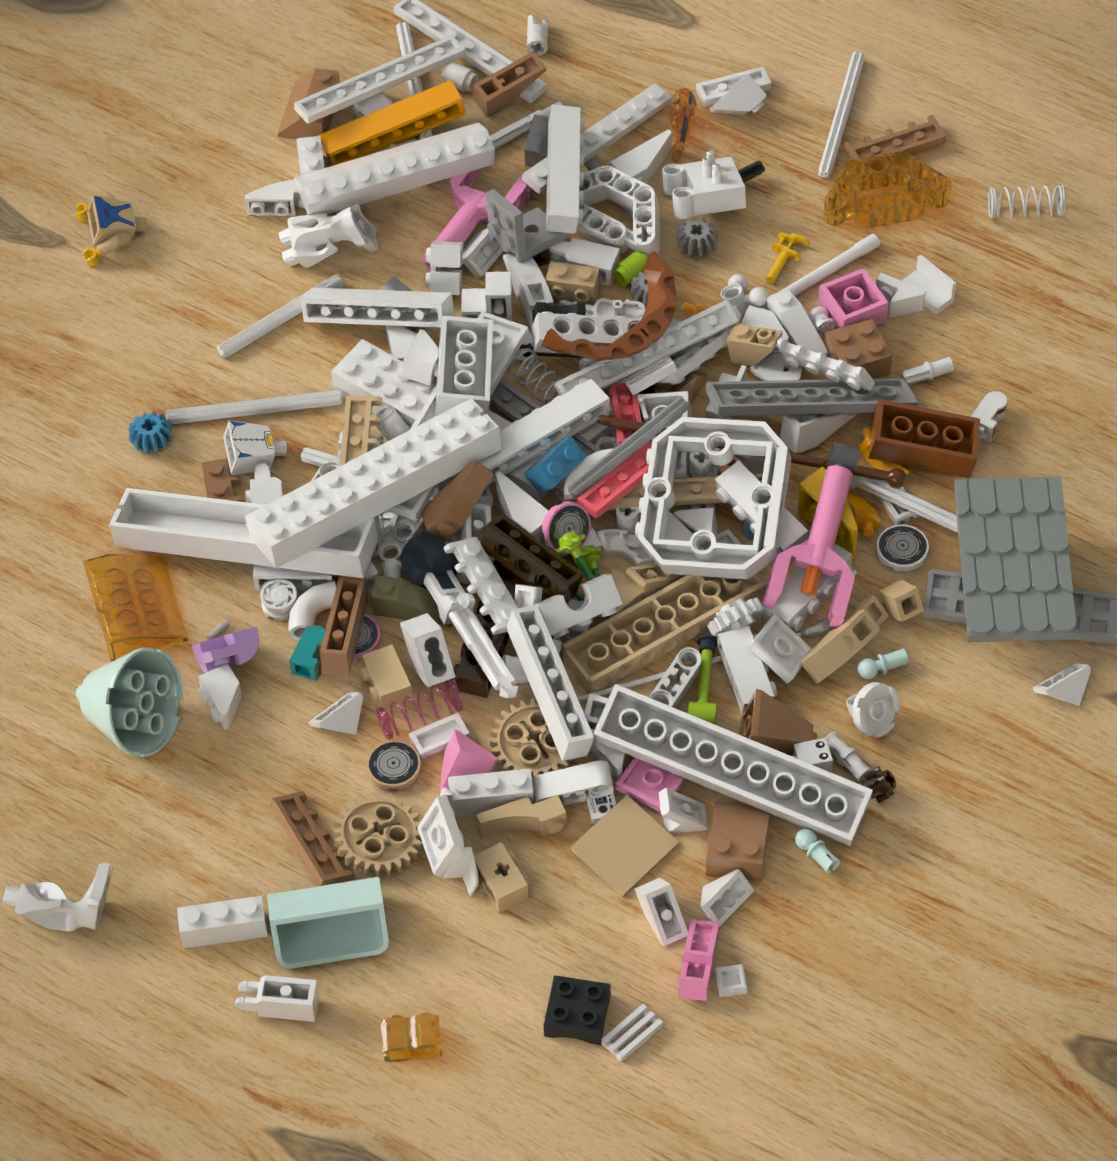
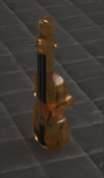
[669,88,697,162]

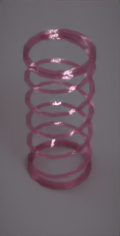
[376,679,464,740]

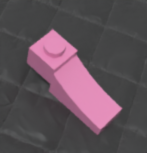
[678,919,719,1001]

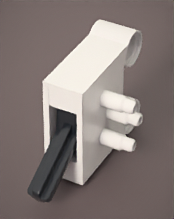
[662,150,765,219]

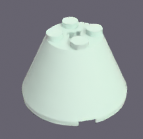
[76,647,183,757]

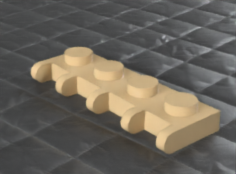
[340,396,383,466]

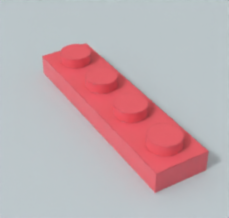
[609,383,642,446]
[577,442,652,519]

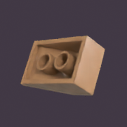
[706,801,770,881]

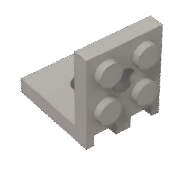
[485,189,567,263]

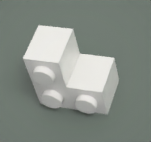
[461,271,513,322]

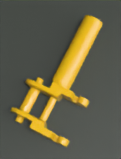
[766,232,809,284]

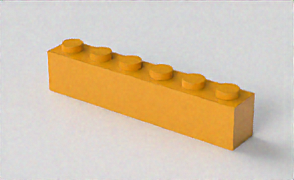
[319,80,466,166]

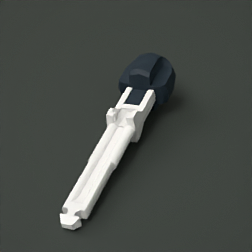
[401,533,518,698]

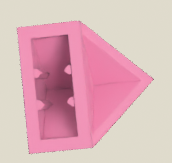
[439,730,498,795]

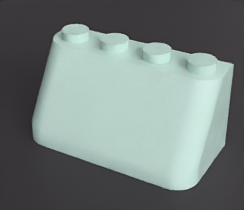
[267,877,389,969]

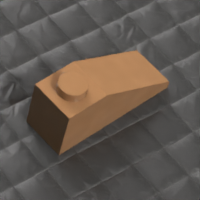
[473,51,547,117]
[421,459,493,542]

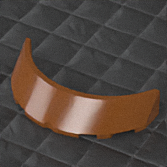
[542,251,677,360]

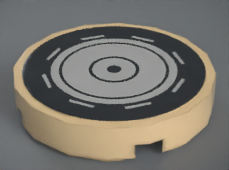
[366,740,421,791]

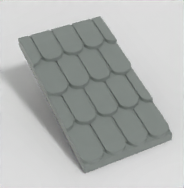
[954,477,1077,642]

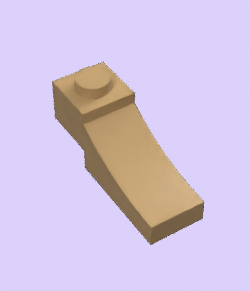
[476,795,567,838]

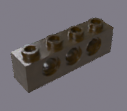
[480,513,584,603]

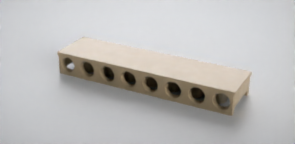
[562,573,768,694]

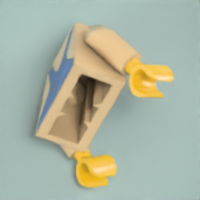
[76,195,147,267]

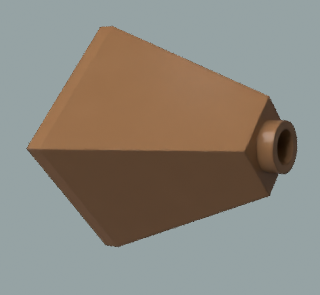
[739,689,817,756]

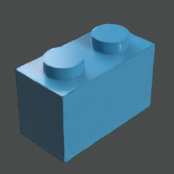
[523,436,586,494]

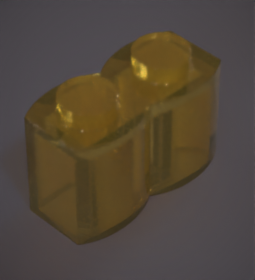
[381,1012,442,1062]

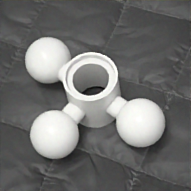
[720,274,769,324]

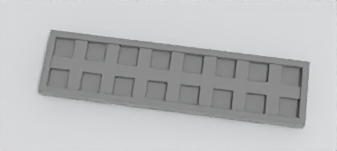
[922,569,1117,645]

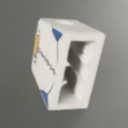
[223,421,287,475]

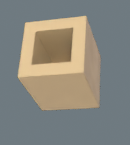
[879,579,924,622]

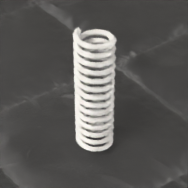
[206,619,230,640]

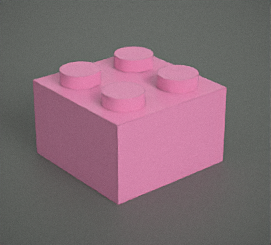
[819,268,888,329]

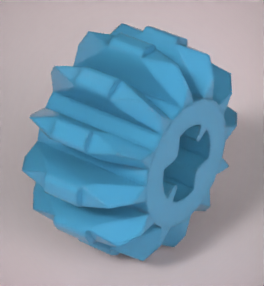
[128,411,172,455]

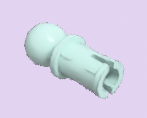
[857,648,909,679]
[795,829,840,874]

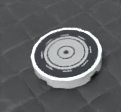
[876,524,929,572]

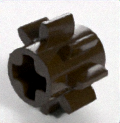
[861,766,896,803]

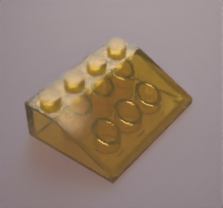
[83,554,189,662]

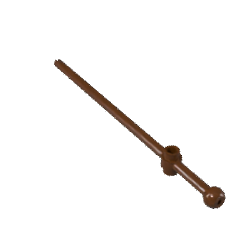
[597,415,906,489]

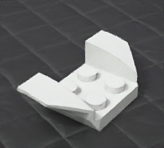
[417,787,479,896]

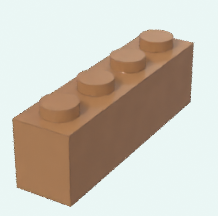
[320,575,368,677]

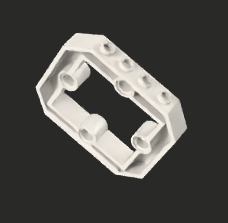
[635,417,792,580]

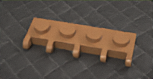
[844,115,947,171]
[202,458,245,502]
[270,791,355,886]

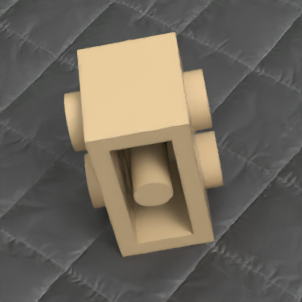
[545,261,600,305]

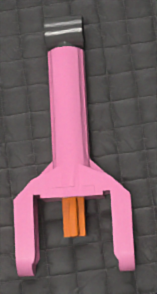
[762,442,860,628]

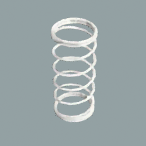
[988,185,1066,219]
[508,348,561,405]

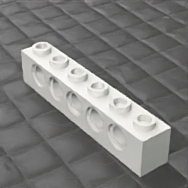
[532,312,687,360]

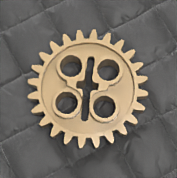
[490,698,574,778]
[333,792,422,877]

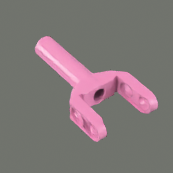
[422,168,534,270]

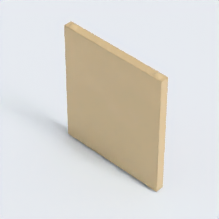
[570,795,679,897]

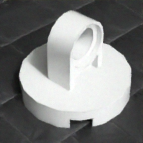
[846,682,900,737]

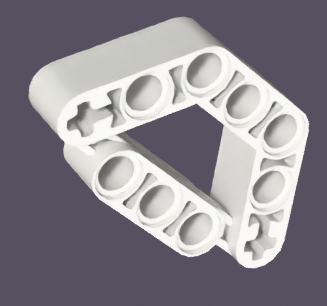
[576,165,660,257]

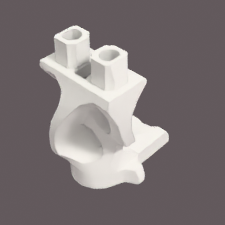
[279,204,379,269]
[2,862,113,931]

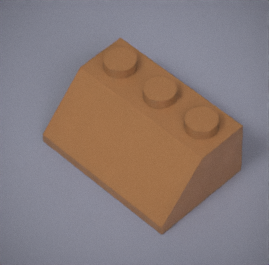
[278,68,340,139]

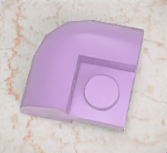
[191,626,259,673]

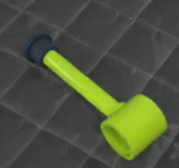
[688,635,718,725]

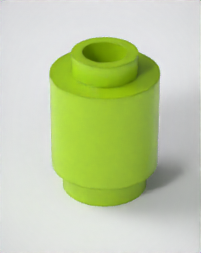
[613,251,648,286]

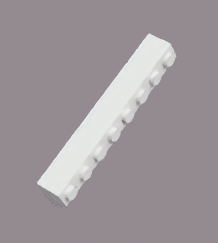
[294,122,495,215]

